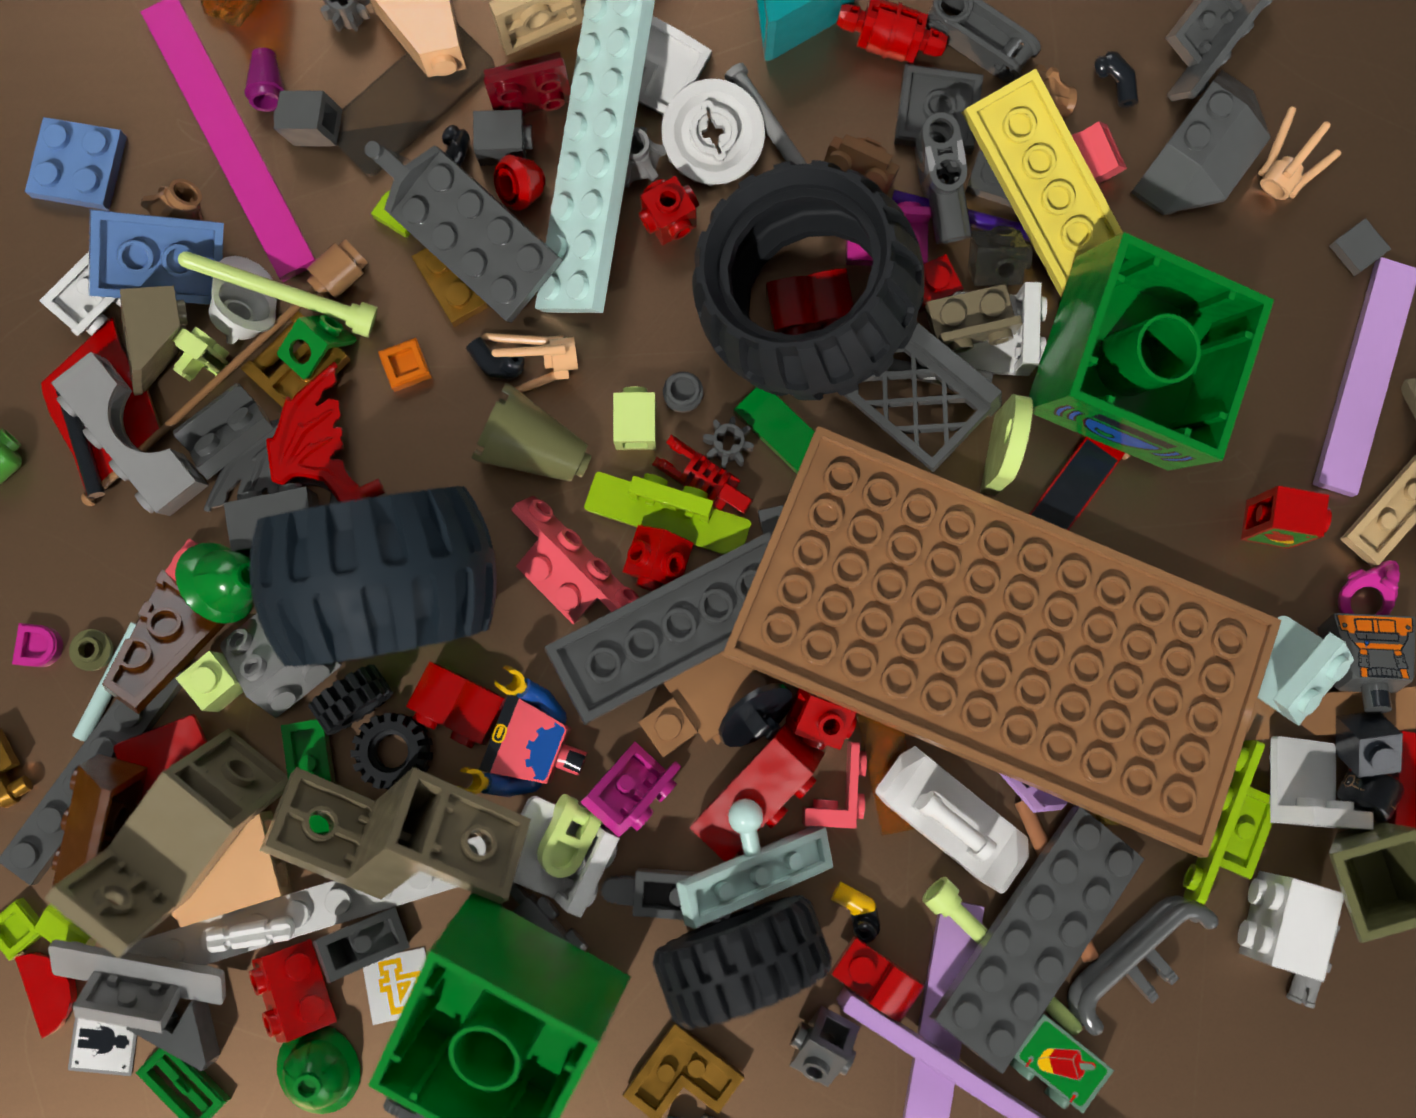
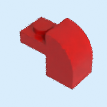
[830,936,925,1023]

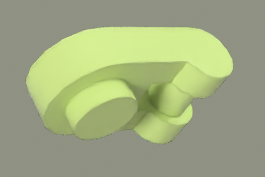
[537,794,602,878]

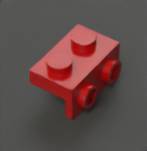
[249,939,337,1043]

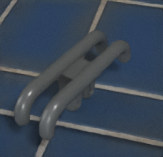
[1067,895,1219,1035]

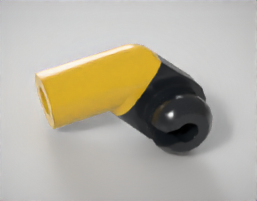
[831,881,881,943]

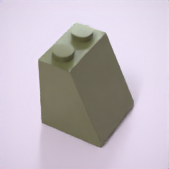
[1329,821,1416,943]

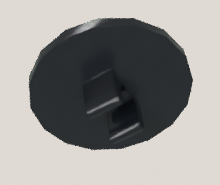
[718,684,793,747]

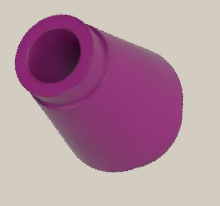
[244,47,285,112]

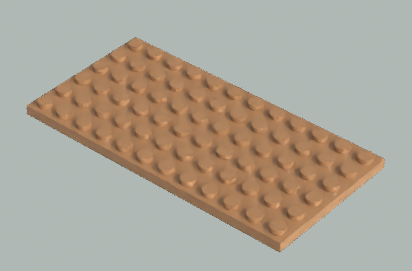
[721,425,1282,858]

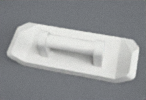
[876,746,1029,893]

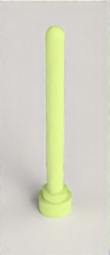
[178,251,378,338]
[922,877,1082,1035]

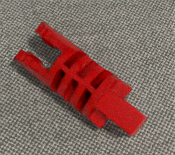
[652,434,753,514]

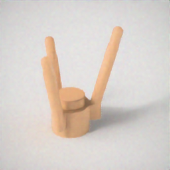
[1258,106,1341,200]
[482,333,578,393]

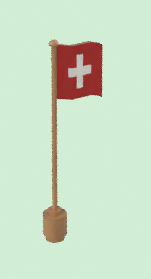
[41,239,368,506]

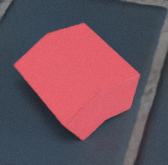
[1072,121,1127,184]

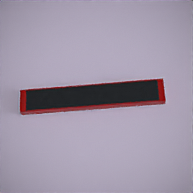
[1028,437,1125,531]

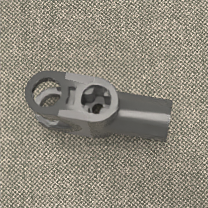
[915,112,972,244]

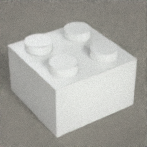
[1238,871,1344,982]

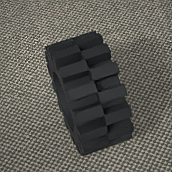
[308,664,393,735]
[351,713,433,790]

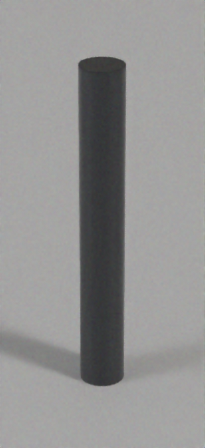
[55,389,105,499]

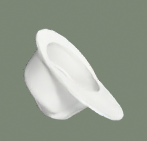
[209,256,277,345]

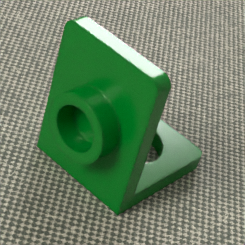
[277,315,357,379]

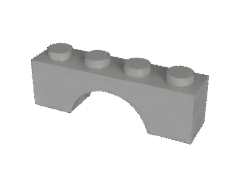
[51,352,209,516]

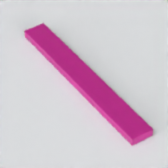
[140,0,316,282]

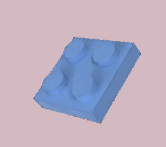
[25,117,127,211]

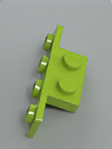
[584,472,751,555]
[1183,740,1272,905]

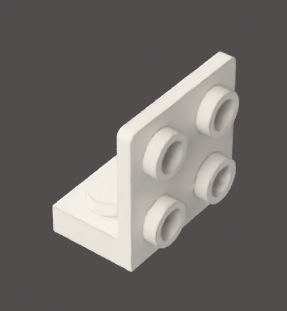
[1269,736,1373,830]

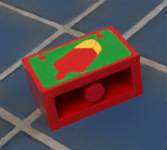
[1241,485,1332,549]

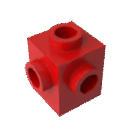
[638,175,699,246]
[622,525,694,591]
[785,688,857,750]

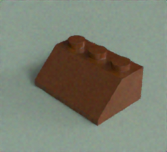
[52,754,148,888]

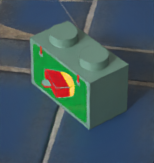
[1009,1014,1114,1113]

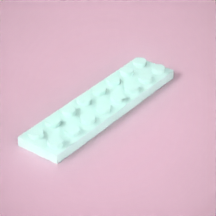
[535,0,655,313]

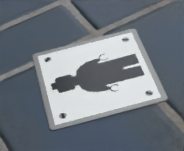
[68,1018,137,1076]

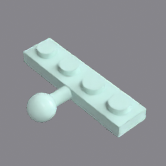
[676,799,834,929]

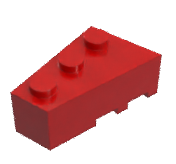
[690,722,825,862]

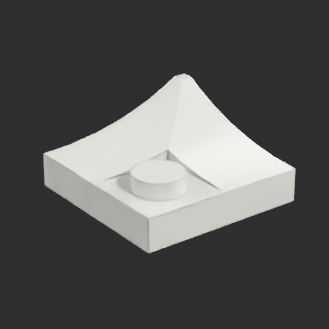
[638,16,712,115]

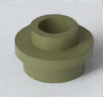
[69,629,113,671]

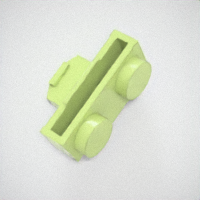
[172,326,229,382]

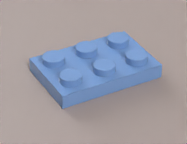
[88,209,224,304]

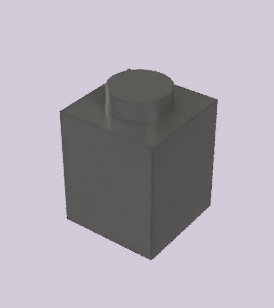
[273,91,343,146]
[473,110,534,166]

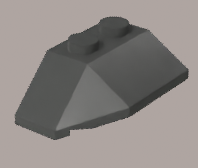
[1131,70,1271,215]

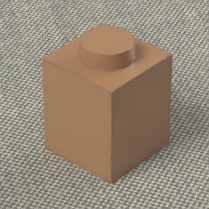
[638,698,698,757]

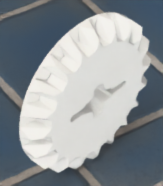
[661,79,765,186]

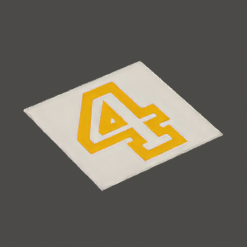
[363,947,426,1025]

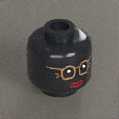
[1336,767,1404,822]

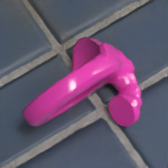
[1338,560,1400,615]

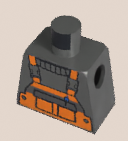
[1317,613,1415,714]

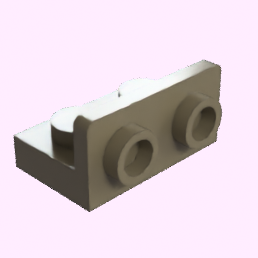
[925,284,1023,354]

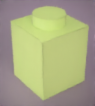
[613,386,656,450]
[176,650,243,712]

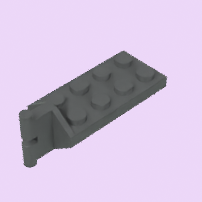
[364,141,563,323]

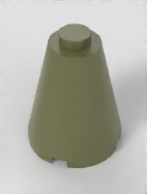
[471,383,592,482]

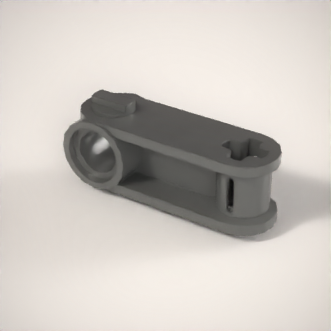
[926,0,1041,83]

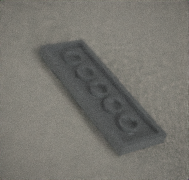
[544,532,771,725]
[929,806,1144,1074]

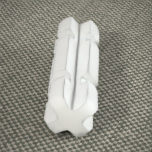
[206,916,295,953]

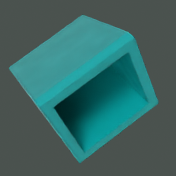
[756,0,855,61]

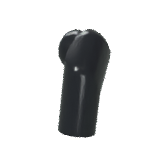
[442,125,471,167]
[466,337,525,380]

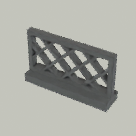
[843,322,1002,472]

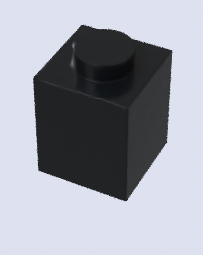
[1336,712,1403,778]

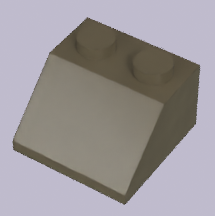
[120,286,187,396]

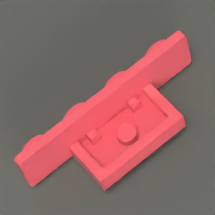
[511,496,639,624]

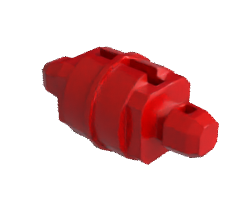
[836,0,948,63]

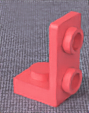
[802,741,867,829]

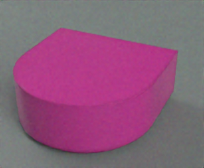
[12,623,63,667]

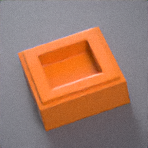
[378,338,432,392]

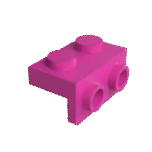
[580,742,681,838]

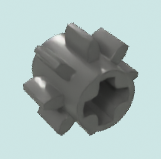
[320,0,370,32]
[703,416,754,469]

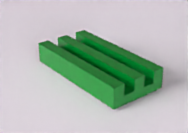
[135,1048,231,1118]

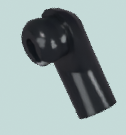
[1094,51,1138,108]

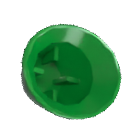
[175,543,254,624]
[277,1026,361,1114]

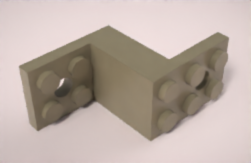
[45,728,288,959]
[260,767,531,904]

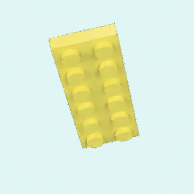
[961,69,1123,299]

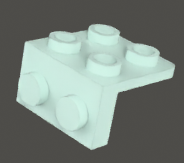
[1257,616,1354,726]

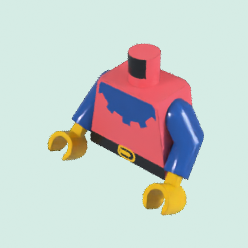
[457,665,588,798]

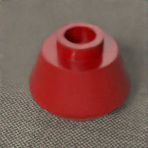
[493,155,545,211]

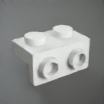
[39,252,121,336]

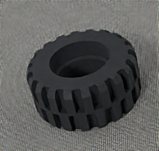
[653,895,832,1029]

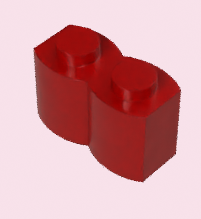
[766,269,853,335]
[406,661,506,748]

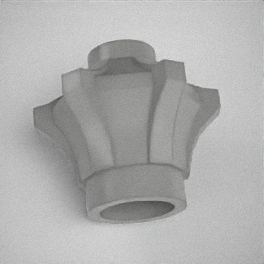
[624,126,666,188]

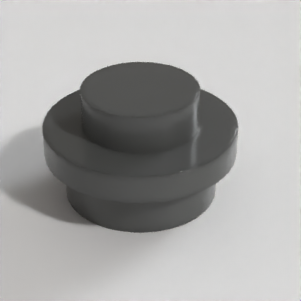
[663,372,703,413]

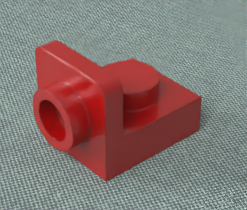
[918,254,964,313]

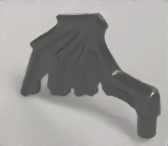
[204,419,351,512]

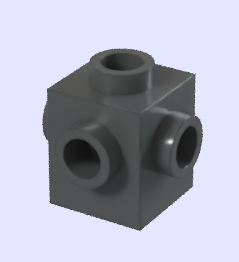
[789,1005,860,1087]

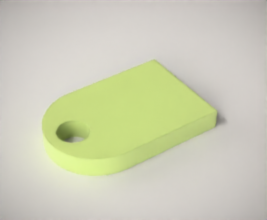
[980,394,1033,496]

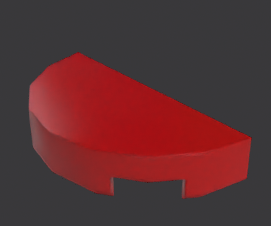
[15,952,77,1039]

